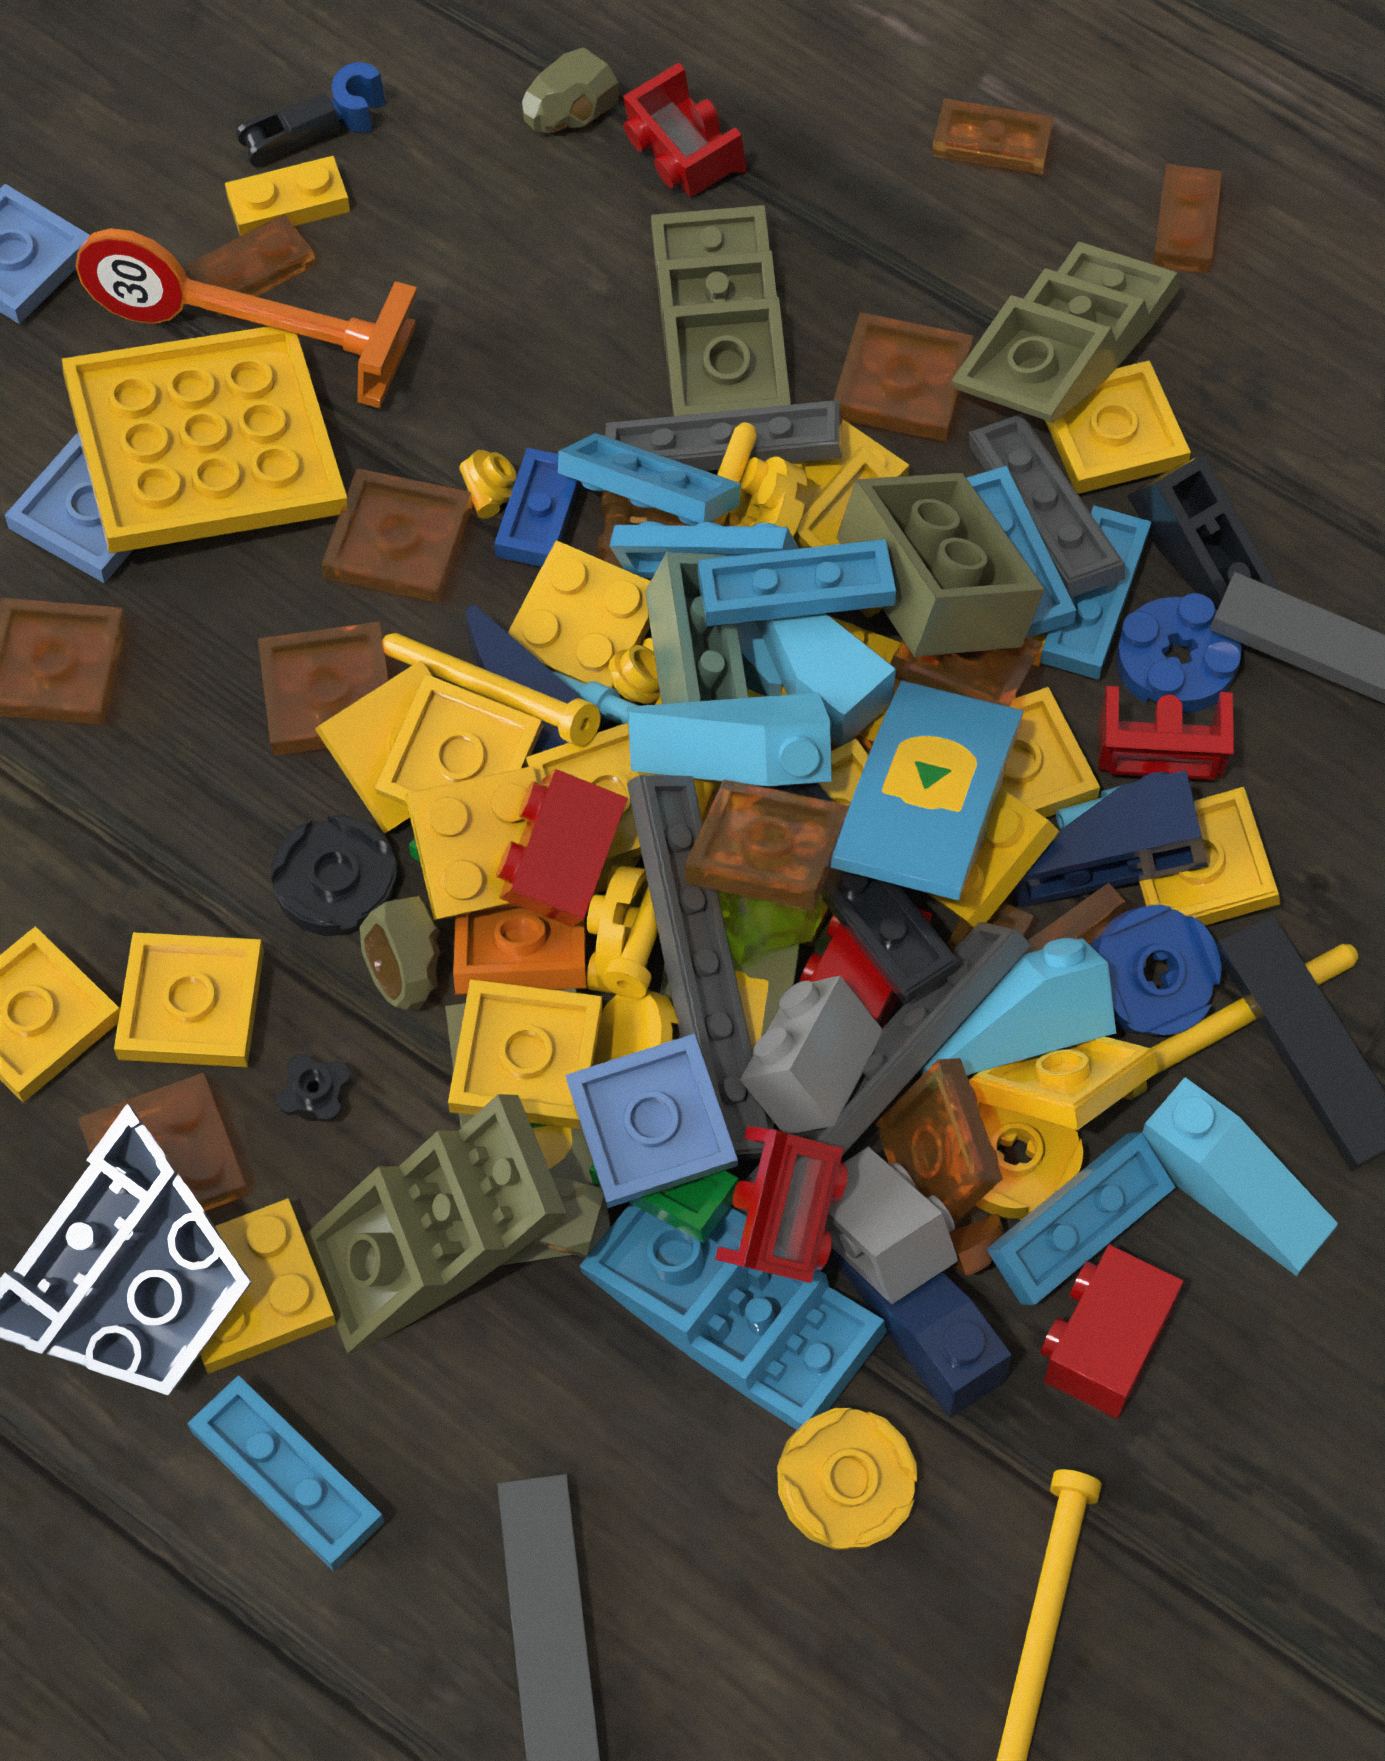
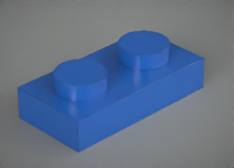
[494,448,582,567]

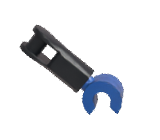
[236,62,386,168]

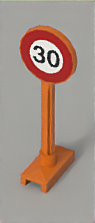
[75,228,417,408]

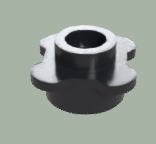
[277,1054,350,1122]

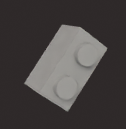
[740,976,883,1134]
[824,1147,958,1304]

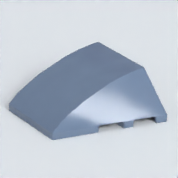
[0,1104,253,1395]

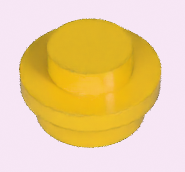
[609,645,660,704]

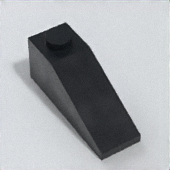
[1127,454,1280,610]

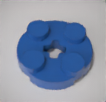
[1116,593,1241,713]
[1090,904,1222,1036]

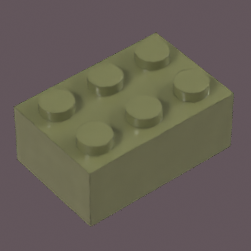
[836,473,1045,657]

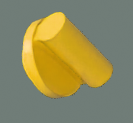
[459,450,517,519]

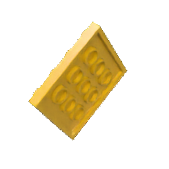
[62,326,347,554]

